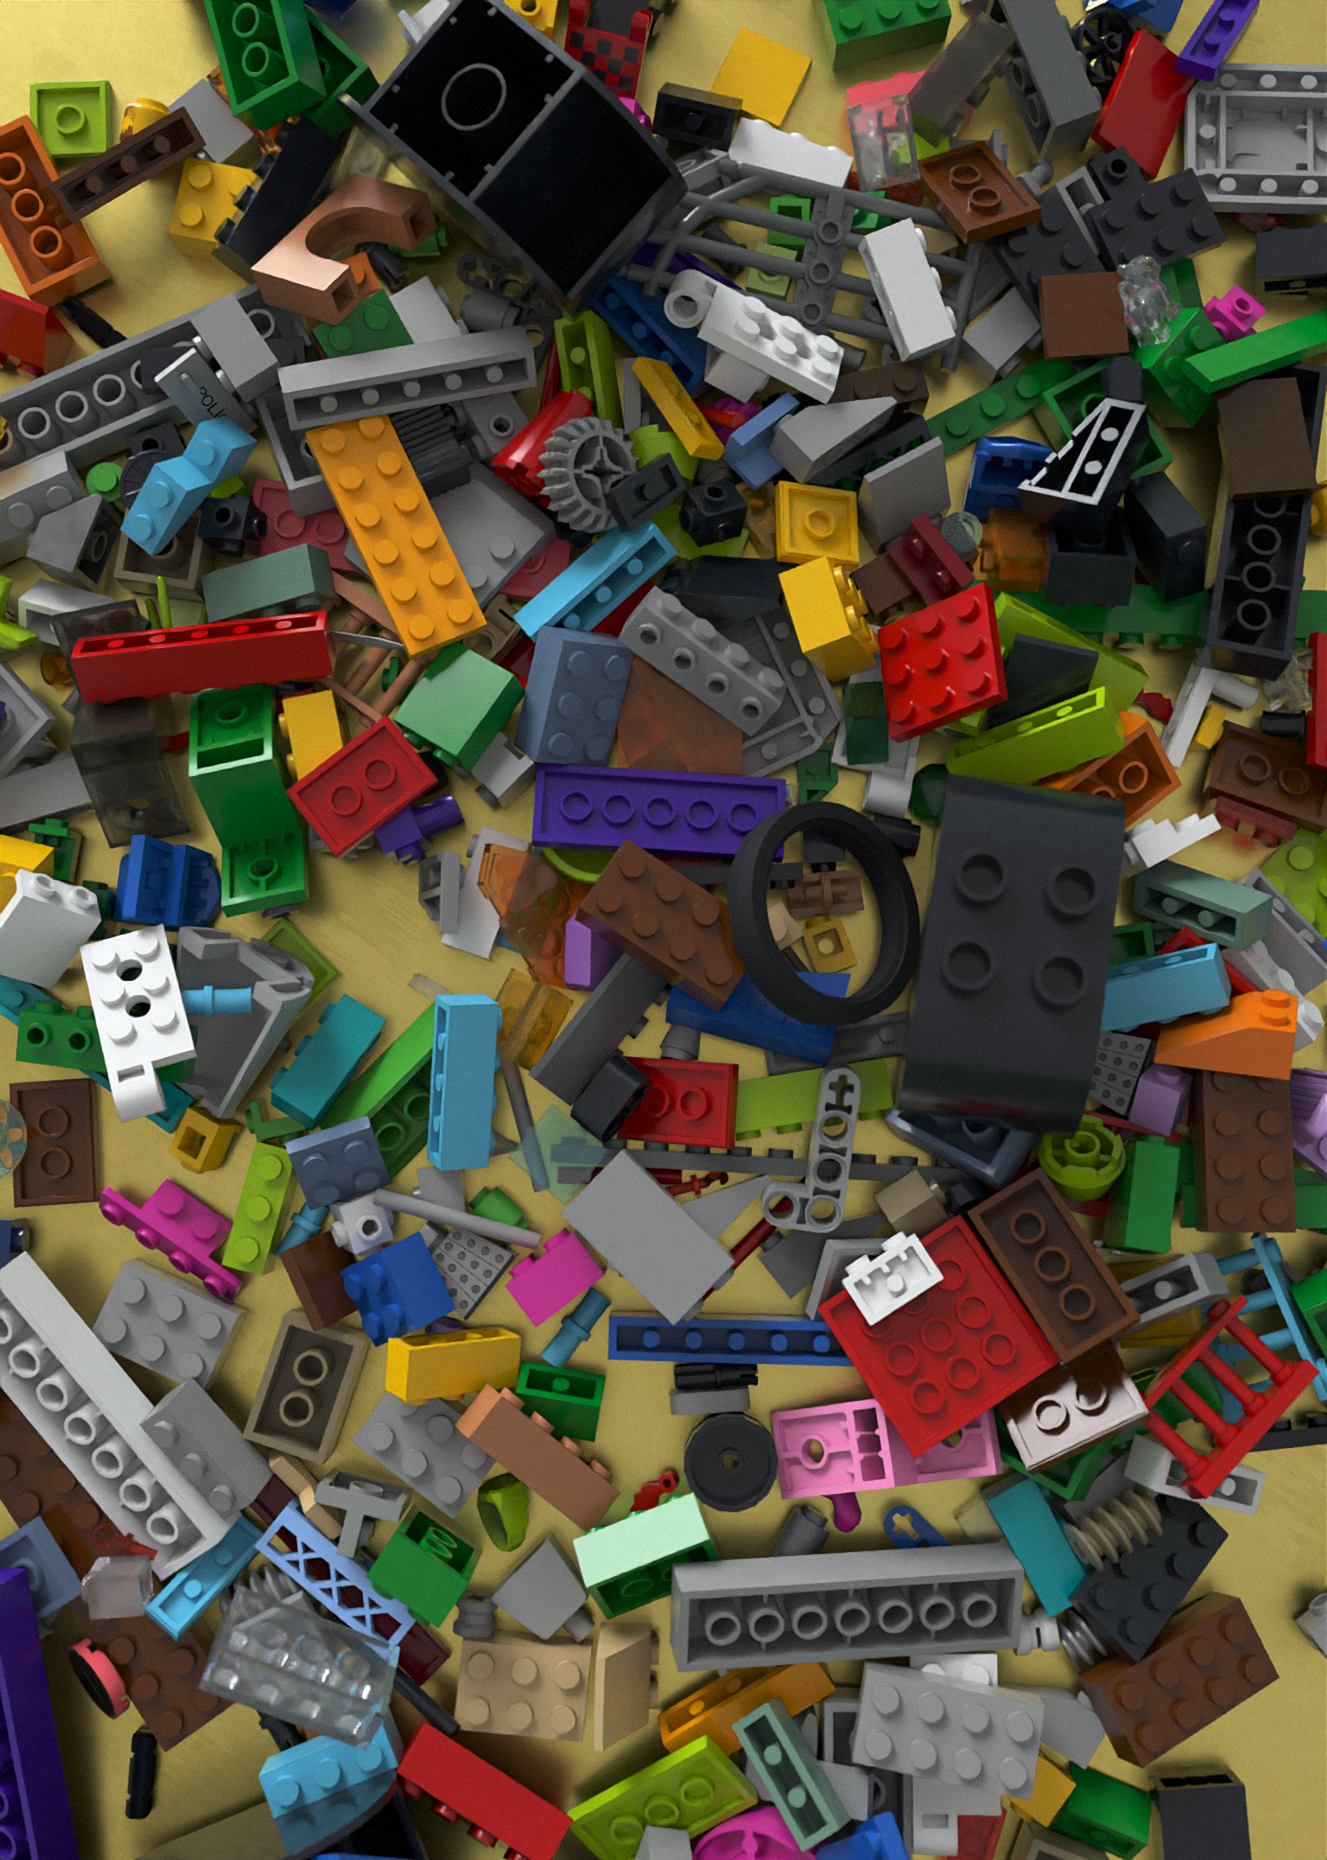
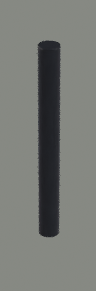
[328,1613,461,1739]

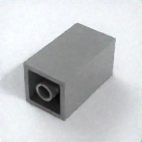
[560,1149,735,1326]

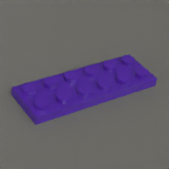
[532,762,786,863]

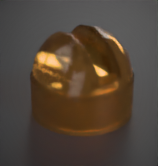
[40,652,75,685]

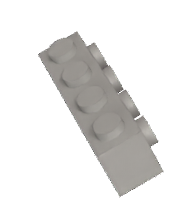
[617,585,788,737]

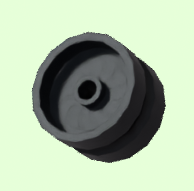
[684,1410,778,1512]

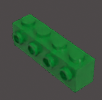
[15,1000,199,1083]

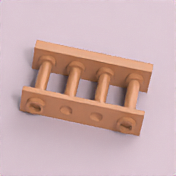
[308,569,443,728]

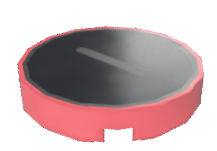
[67,1637,130,1720]

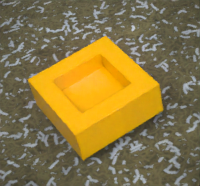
[1187,705,1227,752]

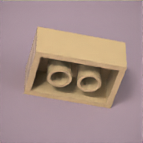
[454,1629,593,1742]

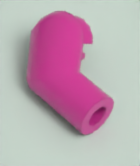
[822,1492,862,1532]

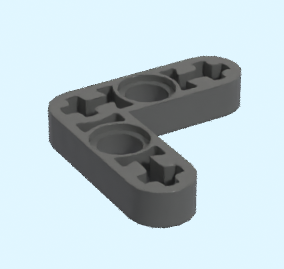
[456,252,563,395]

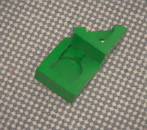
[797,742,838,804]

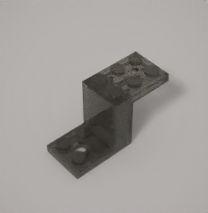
[51,599,192,849]

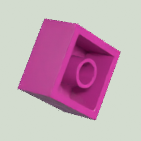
[505,1228,607,1327]

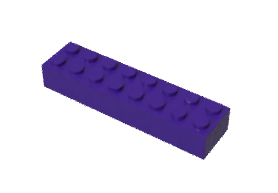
[0,1568,80,1860]

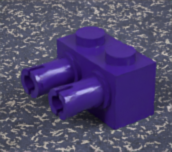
[375,793,465,867]

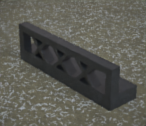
[769,411,932,499]

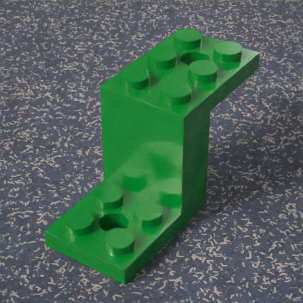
[189,683,309,918]

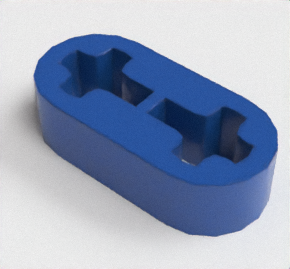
[882,1501,950,1549]

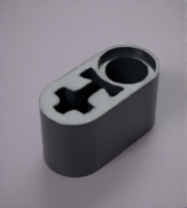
[570,1054,652,1143]

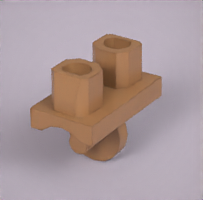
[786,868,864,918]

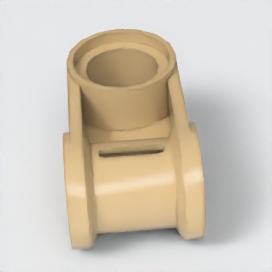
[462,593,526,665]

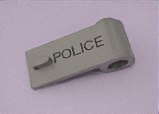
[154,347,259,434]

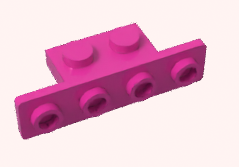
[99,1179,242,1301]

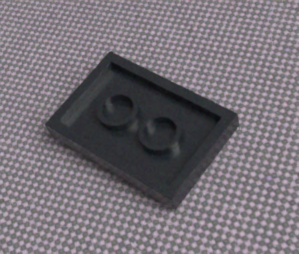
[1083,168,1227,286]

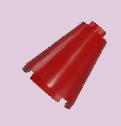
[491,389,594,508]

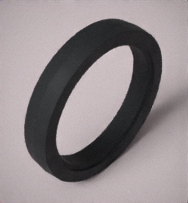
[727,801,920,1026]

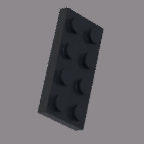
[986,195,1146,376]
[1067,1492,1229,1664]

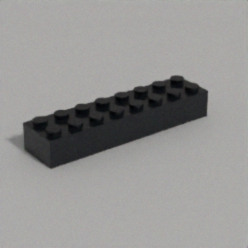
[1193,361,1327,682]

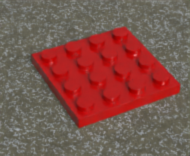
[817,1214,1061,1459]

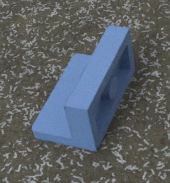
[721,391,799,490]

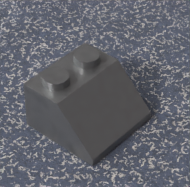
[26,494,124,593]

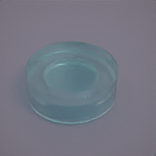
[940,511,982,556]

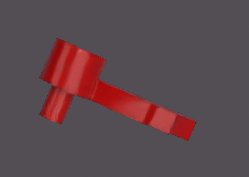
[1133,688,1174,726]
[630,1471,680,1513]

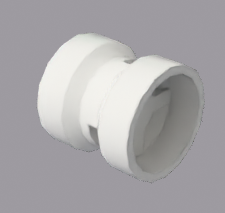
[1012,1607,1060,1656]

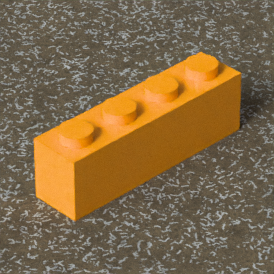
[657,1662,836,1756]

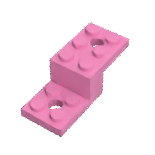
[771,1399,1004,1500]

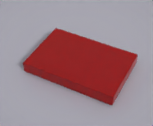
[1090,28,1197,182]
[285,714,439,860]
[617,1056,739,1149]

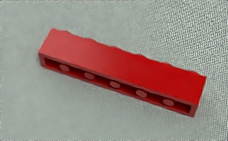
[70,610,337,704]

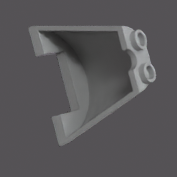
[175,927,314,1119]

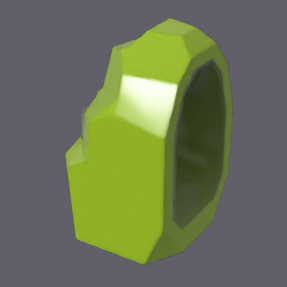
[477,1473,530,1552]

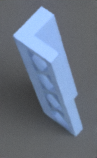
[254,1496,416,1657]

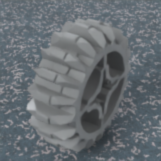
[536,416,641,533]

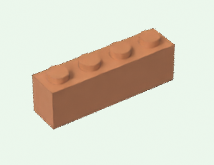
[454,1384,621,1532]

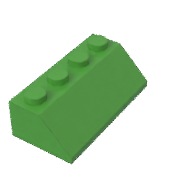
[318,1002,501,1186]

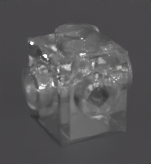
[1261,650,1313,713]

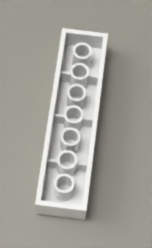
[0,1251,242,1581]

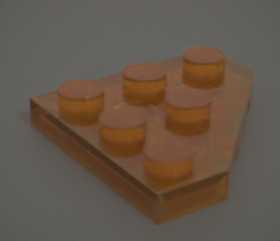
[617,653,743,775]
[477,843,594,991]

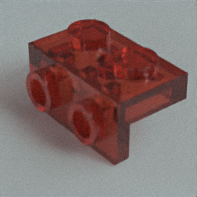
[1200,796,1298,848]

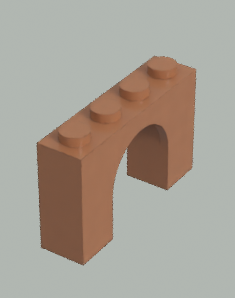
[251,173,438,326]

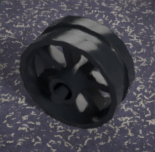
[1071,7,1137,91]

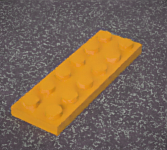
[305,414,487,660]

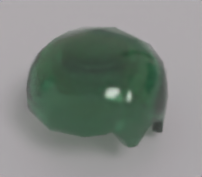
[909,763,949,825]

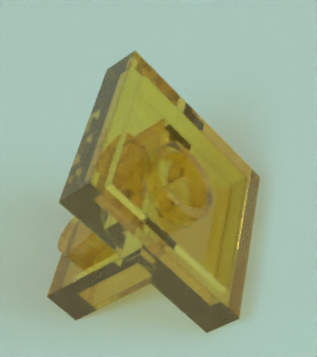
[495,968,574,1071]

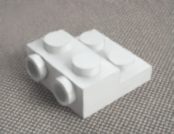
[1121,813,1221,878]

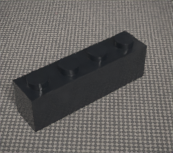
[211,114,342,285]

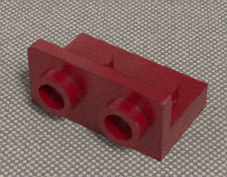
[887,512,975,607]

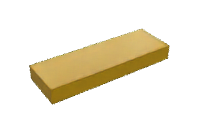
[631,356,726,461]

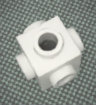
[329,1190,394,1257]

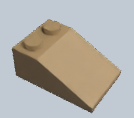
[593,1622,659,1751]

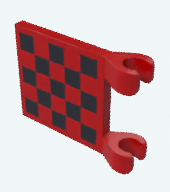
[564,0,653,99]

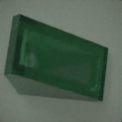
[841,681,889,766]

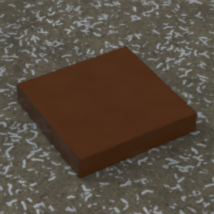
[1037,271,1129,362]
[279,1230,358,1332]

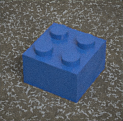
[340,1232,456,1347]

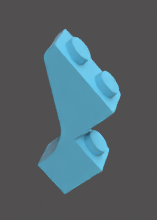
[120,415,258,556]

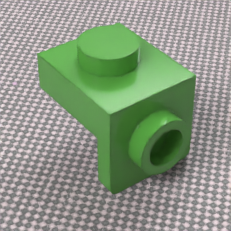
[245,1098,309,1145]

